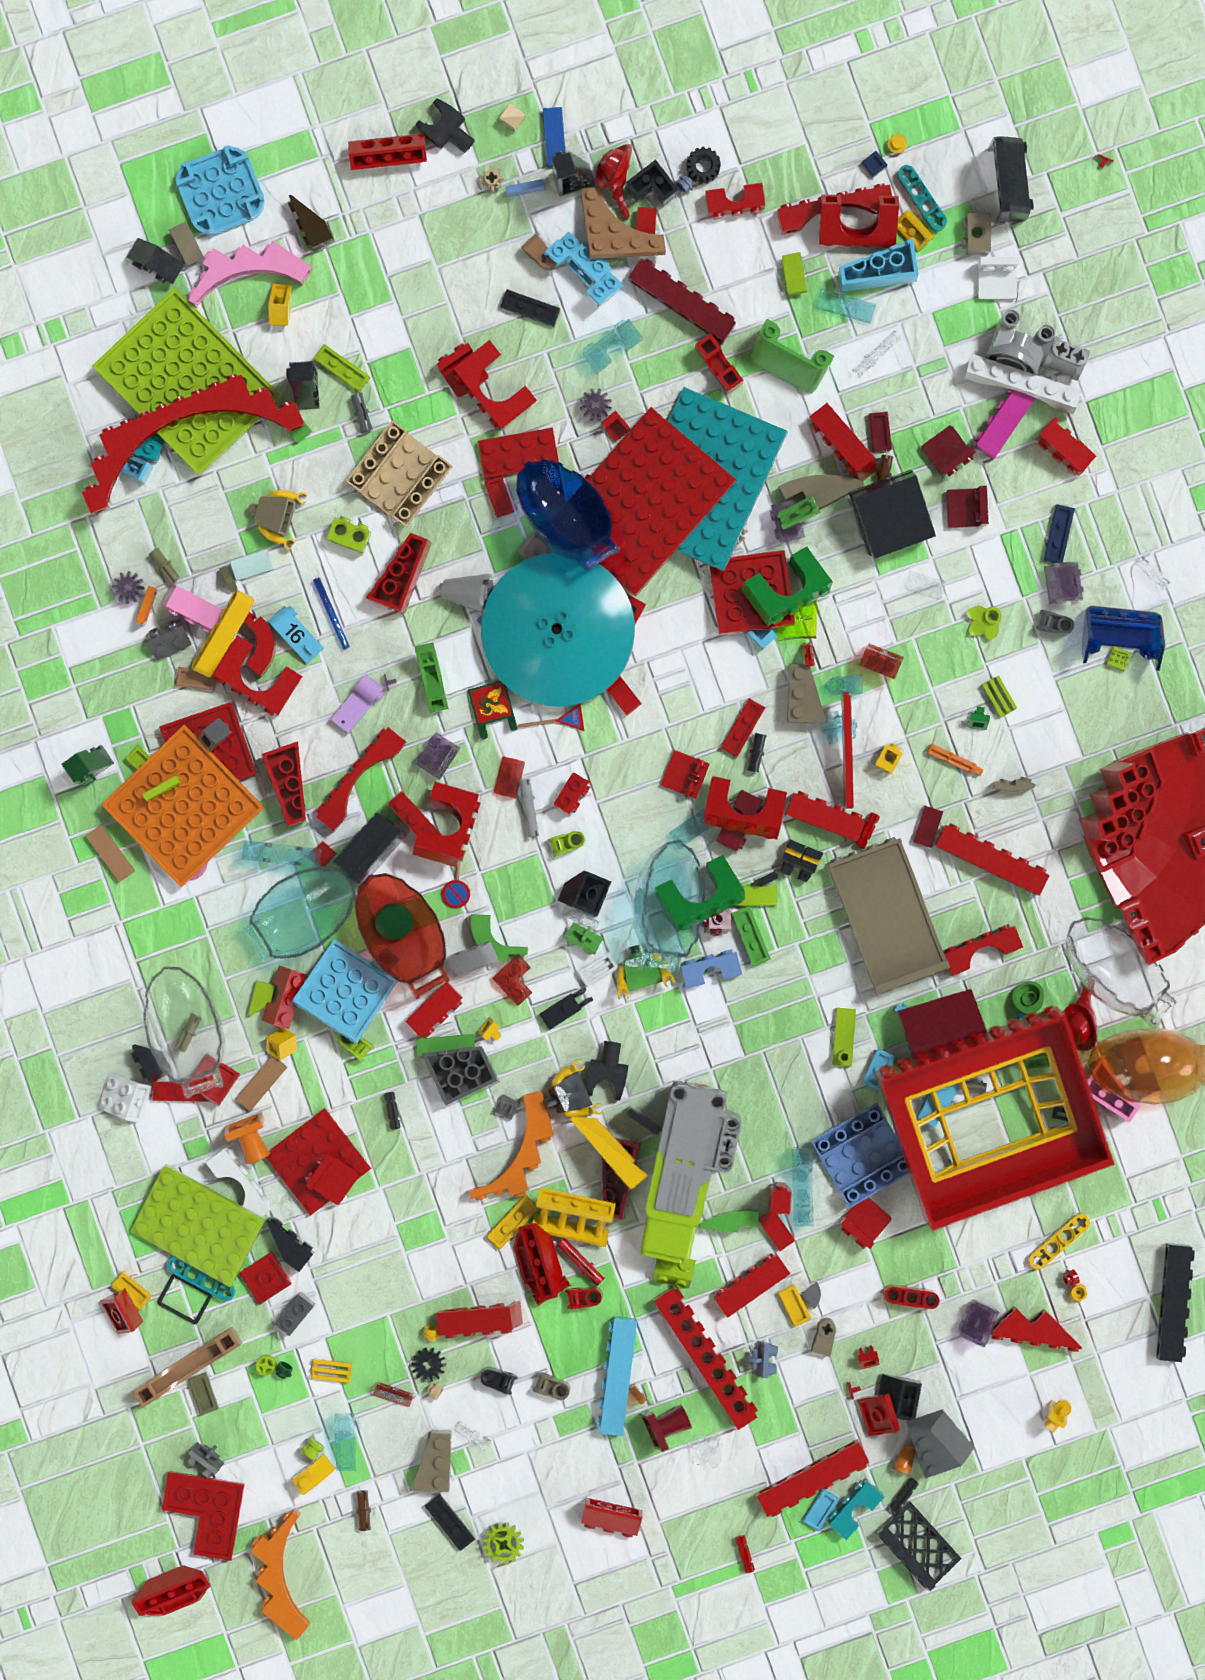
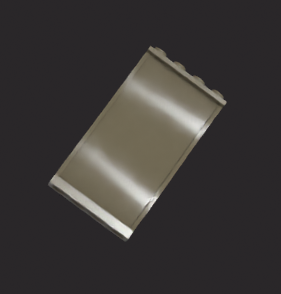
[828,837,950,996]

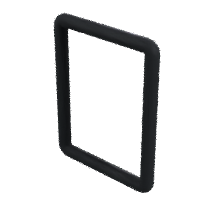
[157,1274,212,1324]

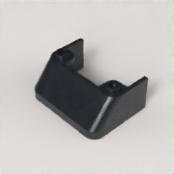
[987,136,1034,224]

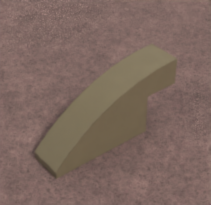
[778,475,864,510]

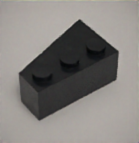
[286,361,320,410]

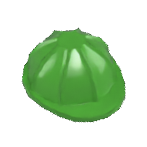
[1012,981,1044,1014]

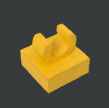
[478,1017,502,1041]

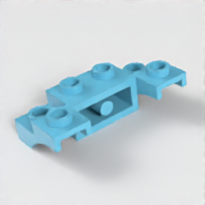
[544,232,623,307]

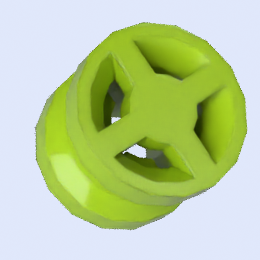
[256,1354,276,1376]
[300,1437,325,1461]

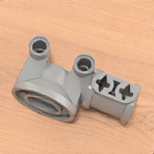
[986,309,1090,381]

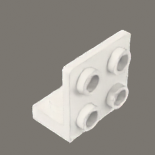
[978,257,1019,299]
[98,1072,152,1122]

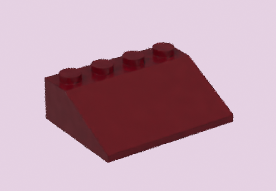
[898,989,987,1058]

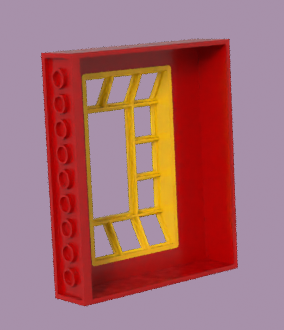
[875,1006,1115,1231]

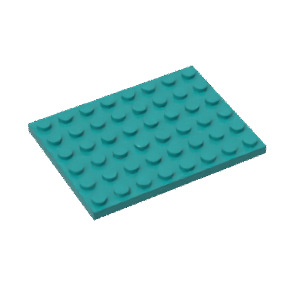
[668,387,788,571]

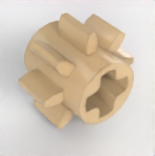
[480,167,504,192]

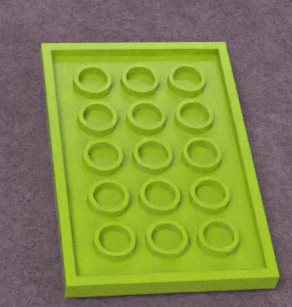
[130,1164,266,1287]

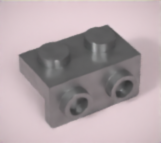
[146,619,192,660]

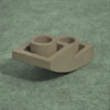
[168,222,204,266]
[992,777,1036,792]

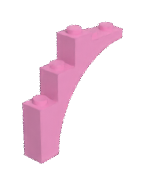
[188,241,313,307]

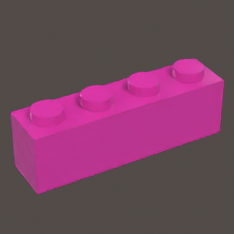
[974,389,1036,460]

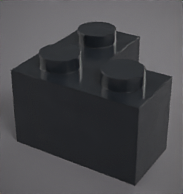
[625,159,679,206]
[127,238,184,284]

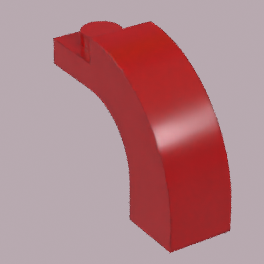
[244,612,276,677]

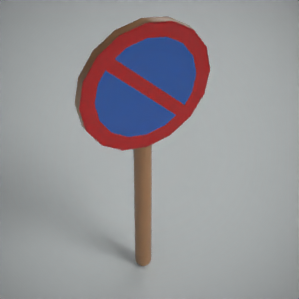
[442,861,470,908]

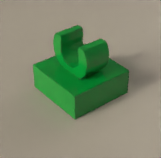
[968,706,990,730]

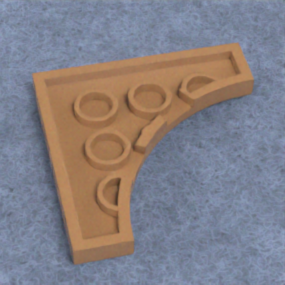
[580,187,666,259]

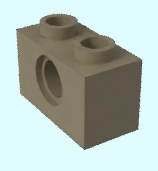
[962,213,991,255]

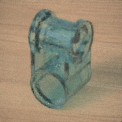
[826,674,864,695]

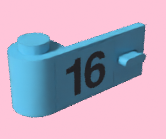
[268,605,324,664]

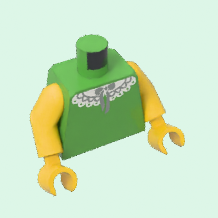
[616,944,676,1000]

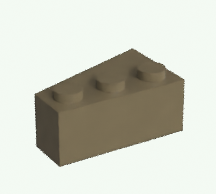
[787,664,827,724]

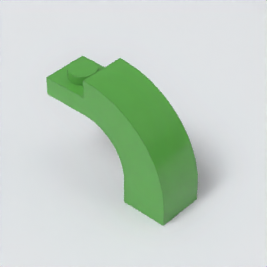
[415,642,449,713]
[471,914,528,962]

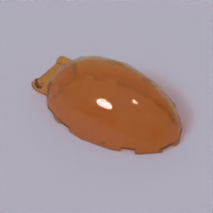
[1087,1028,1205,1105]

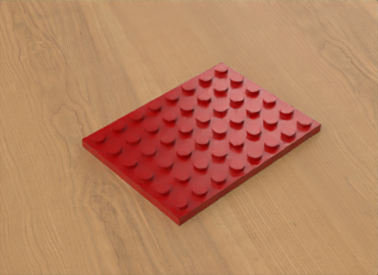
[550,407,737,597]

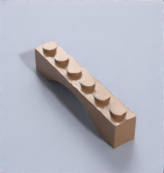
[132,1326,243,1408]

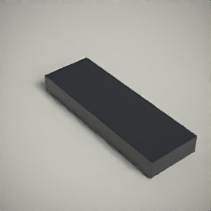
[500,289,561,327]
[425,1493,476,1551]

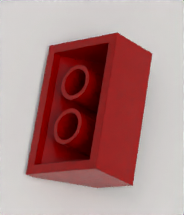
[581,1497,643,1538]

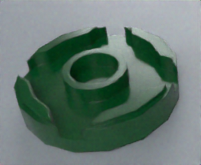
[375,903,414,940]

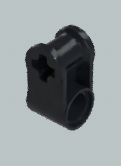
[480,1366,518,1395]

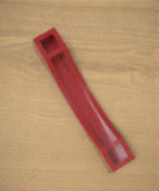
[777,183,893,235]
[316,727,407,831]

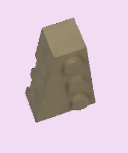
[410,1430,452,1492]

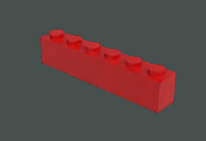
[934,823,1050,896]
[756,1439,870,1517]

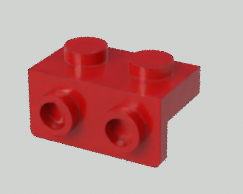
[554,772,591,815]

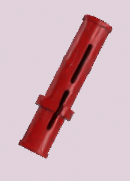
[556,1238,605,1286]

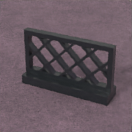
[875,1501,962,1592]

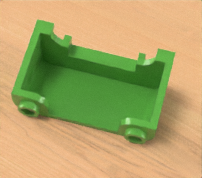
[750,319,835,393]

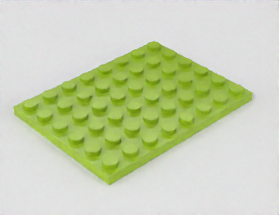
[92,288,282,476]

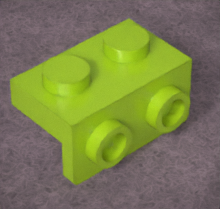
[652,1259,696,1289]

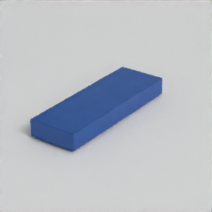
[543,107,566,167]

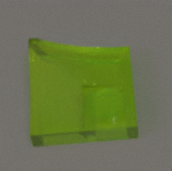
[778,600,818,641]

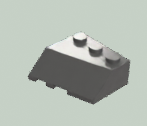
[421,1046,500,1107]
[906,1409,975,1479]

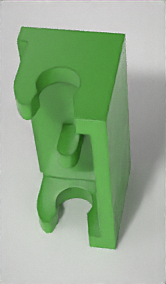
[777,495,821,530]

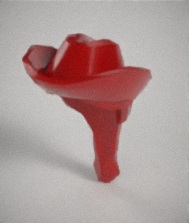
[596,144,632,219]
[1063,976,1098,1051]

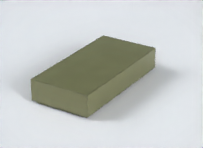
[188,1372,219,1415]

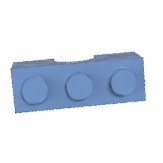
[680,949,742,989]

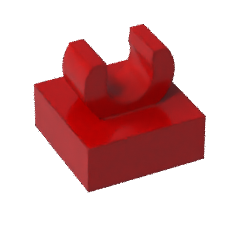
[858,1345,880,1370]

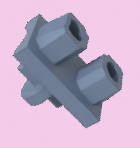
[746,1341,778,1378]

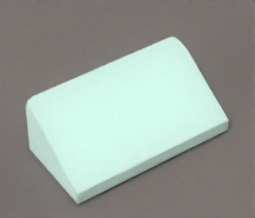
[230,550,273,581]

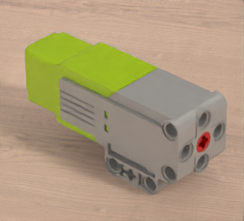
[640,1080,741,1264]

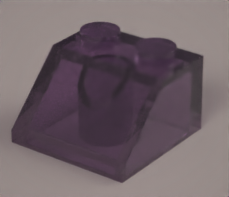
[958,1299,999,1348]

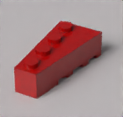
[809,403,878,481]
[436,1301,523,1338]

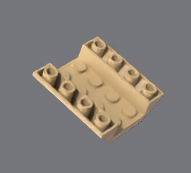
[346,420,453,527]

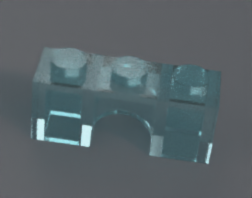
[583,319,643,374]

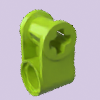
[547,831,586,857]
[338,1033,375,1062]

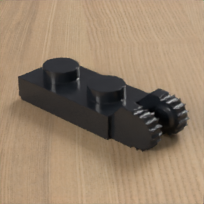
[539,986,594,1030]

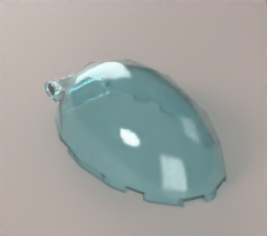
[632,840,705,973]
[242,866,356,962]

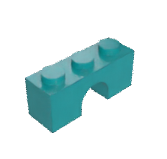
[828,1478,885,1540]

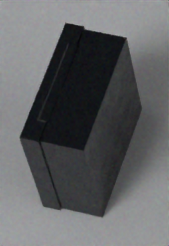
[848,469,936,559]
[333,812,407,886]

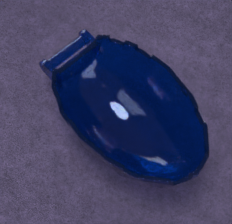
[516,459,619,572]

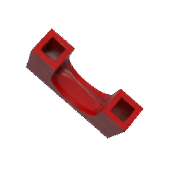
[819,194,899,248]
[452,340,537,430]
[213,635,303,716]
[702,776,787,840]
[412,782,481,868]

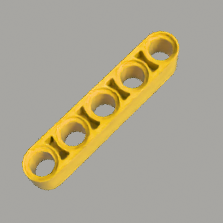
[191,590,254,678]

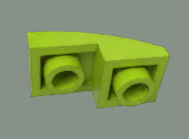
[782,252,807,296]

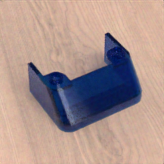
[1082,606,1166,671]

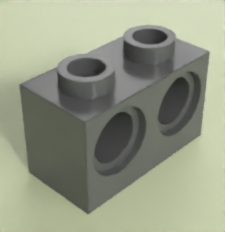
[275,1292,316,1336]

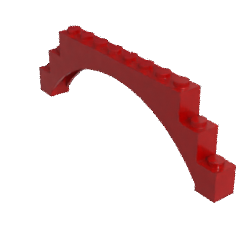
[82,374,305,515]

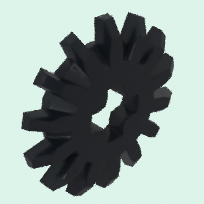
[411,1347,446,1382]

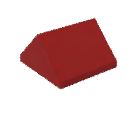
[100,1288,144,1334]

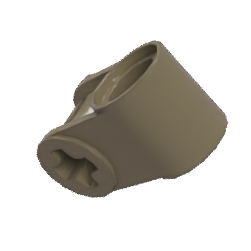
[811,1318,836,1357]
[532,1372,571,1400]

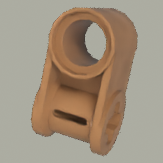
[521,234,556,271]

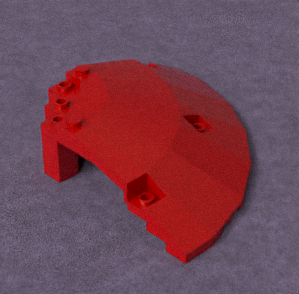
[1079,728,1205,965]

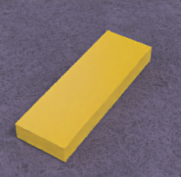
[486,1195,540,1250]

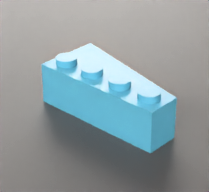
[838,238,919,292]

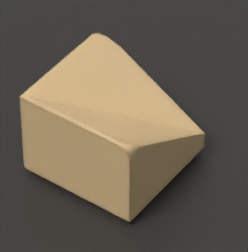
[499,103,526,132]

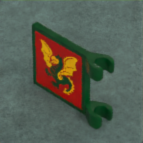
[468,681,518,739]

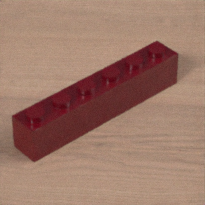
[628,259,736,344]

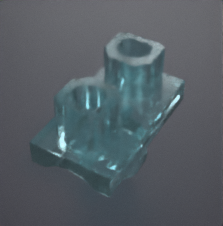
[821,711,858,744]

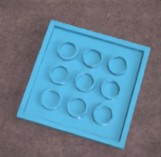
[292,939,399,1044]

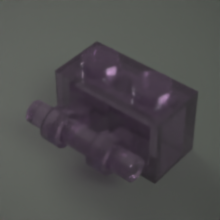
[1044,562,1084,604]

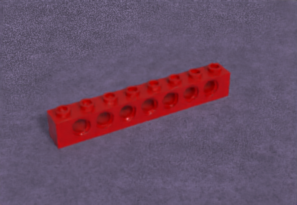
[653,1286,758,1430]

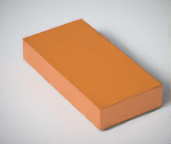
[136,586,158,626]

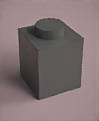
[197,718,231,752]

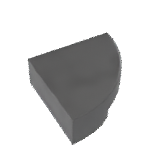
[802,1282,821,1309]

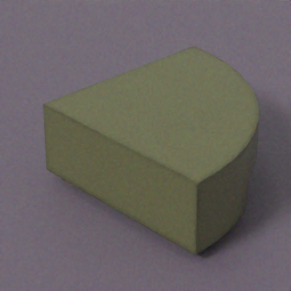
[219,566,238,592]

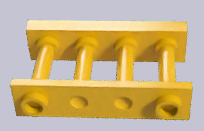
[532,1187,616,1247]

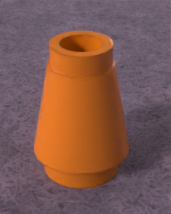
[893,1444,915,1475]

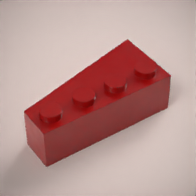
[366,533,432,614]
[261,741,306,828]

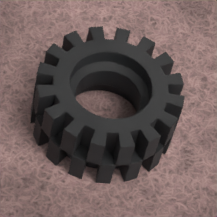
[686,146,721,184]

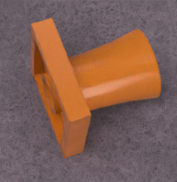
[224,1112,270,1164]

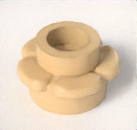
[427,1382,444,1400]

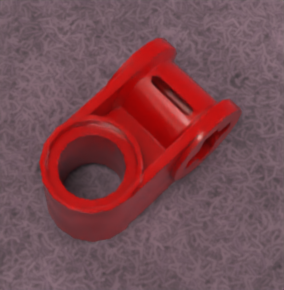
[565,1287,603,1309]

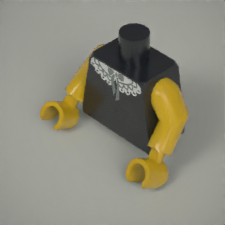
[543,1058,604,1118]

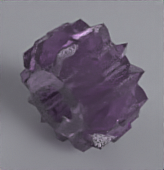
[580,389,612,421]
[112,571,145,604]

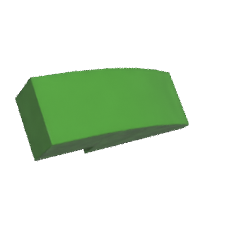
[699,1209,759,1233]

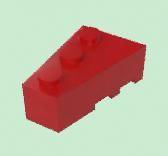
[1035,416,1096,476]

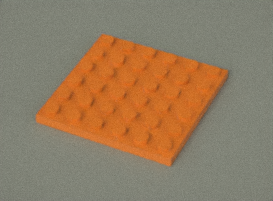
[101,724,265,888]

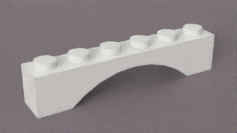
[964,354,1082,415]

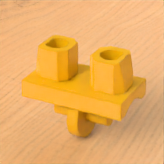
[1045,1399,1072,1433]

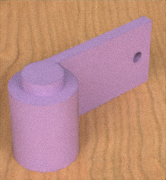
[330,674,385,734]

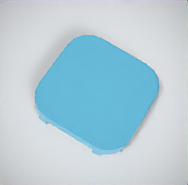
[176,145,265,236]

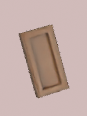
[176,667,216,691]

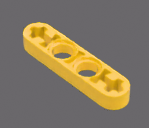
[1028,1213,1090,1270]

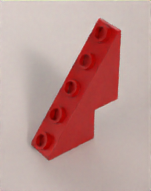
[988,1306,1082,1352]

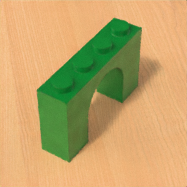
[742,546,833,626]
[655,855,745,932]

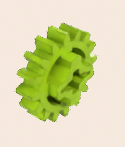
[483,1522,524,1565]

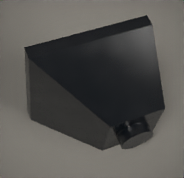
[557,870,612,917]

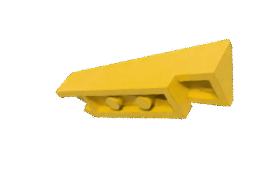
[570,1117,648,1190]

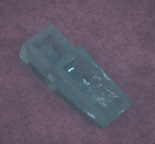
[334,1413,356,1471]

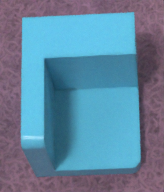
[747,629,777,650]

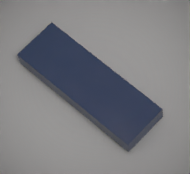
[1043,504,1075,565]

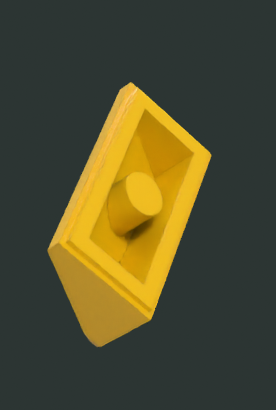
[897,209,935,252]

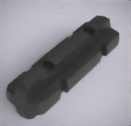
[384,1092,401,1130]
[890,1478,919,1513]

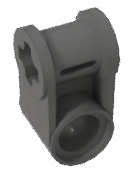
[1036,610,1075,635]

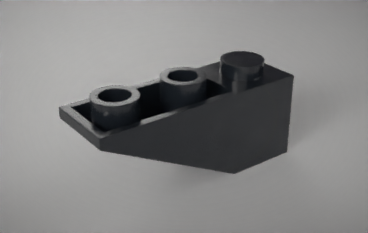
[266,1217,315,1272]

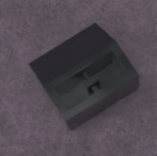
[878,1373,922,1421]

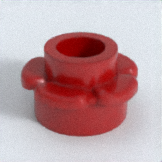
[1063,1269,1080,1288]

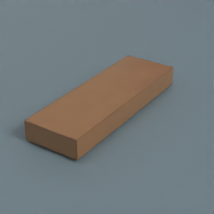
[86,824,135,882]
[236,1056,288,1111]

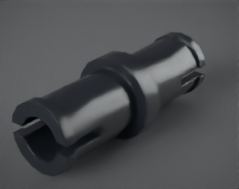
[747,733,767,773]

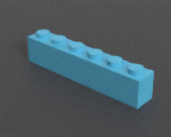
[597,1316,637,1436]

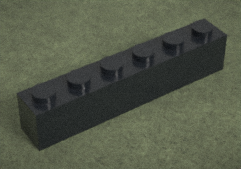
[1156,1243,1195,1362]

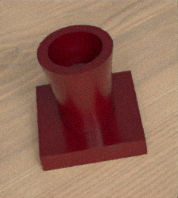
[640,1404,692,1452]

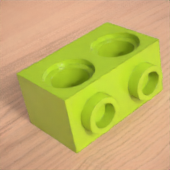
[326,516,372,554]

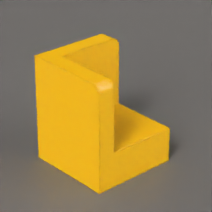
[266,1028,297,1060]

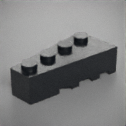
[551,151,596,197]

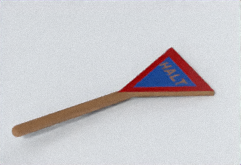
[518,703,584,731]

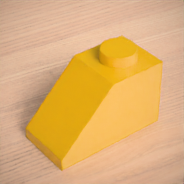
[268,284,292,326]
[292,1453,336,1496]

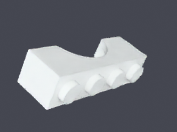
[206,1148,273,1217]

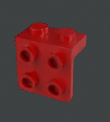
[436,343,489,398]
[305,1152,359,1205]
[839,1197,892,1249]

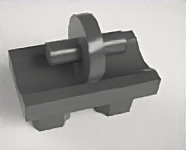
[187,1442,224,1478]

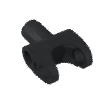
[415,98,475,153]
[587,1041,629,1101]

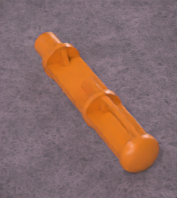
[927,743,984,776]

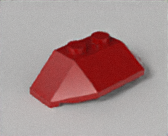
[513,1223,563,1301]
[131,1565,211,1616]

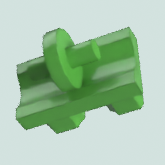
[564,922,603,955]

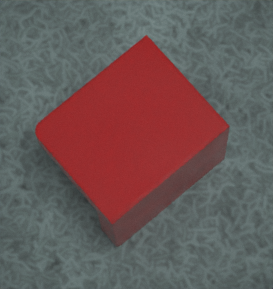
[601,410,630,442]

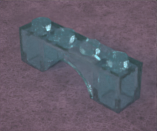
[242,840,322,868]
[792,1147,814,1227]

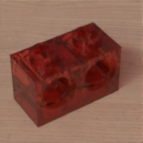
[859,643,904,679]

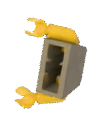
[248,489,307,550]

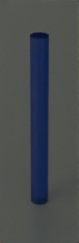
[313,577,350,650]

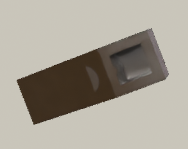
[287,194,334,251]

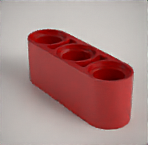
[883,1284,940,1309]

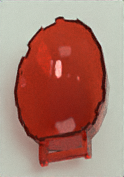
[355,873,450,1000]

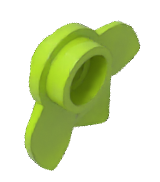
[966,606,1002,641]

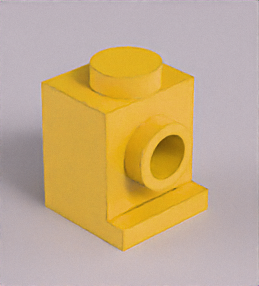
[874,743,903,774]

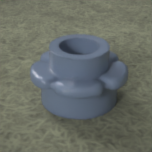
[676,176,693,193]

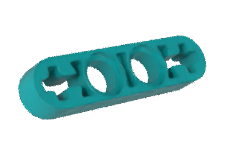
[897,165,947,231]
[167,1256,236,1301]

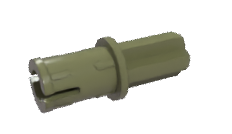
[149,547,180,584]
[176,1013,202,1052]

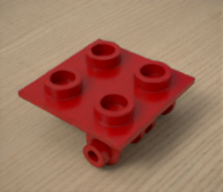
[661,750,710,799]

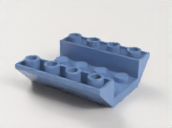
[811,1103,909,1208]

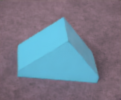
[121,456,153,484]

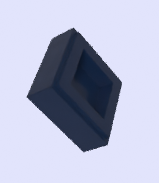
[861,151,888,178]

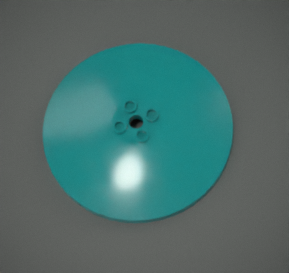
[481,553,635,707]

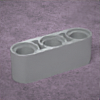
[445,941,498,977]

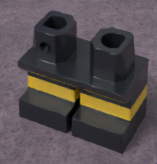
[780,839,823,882]

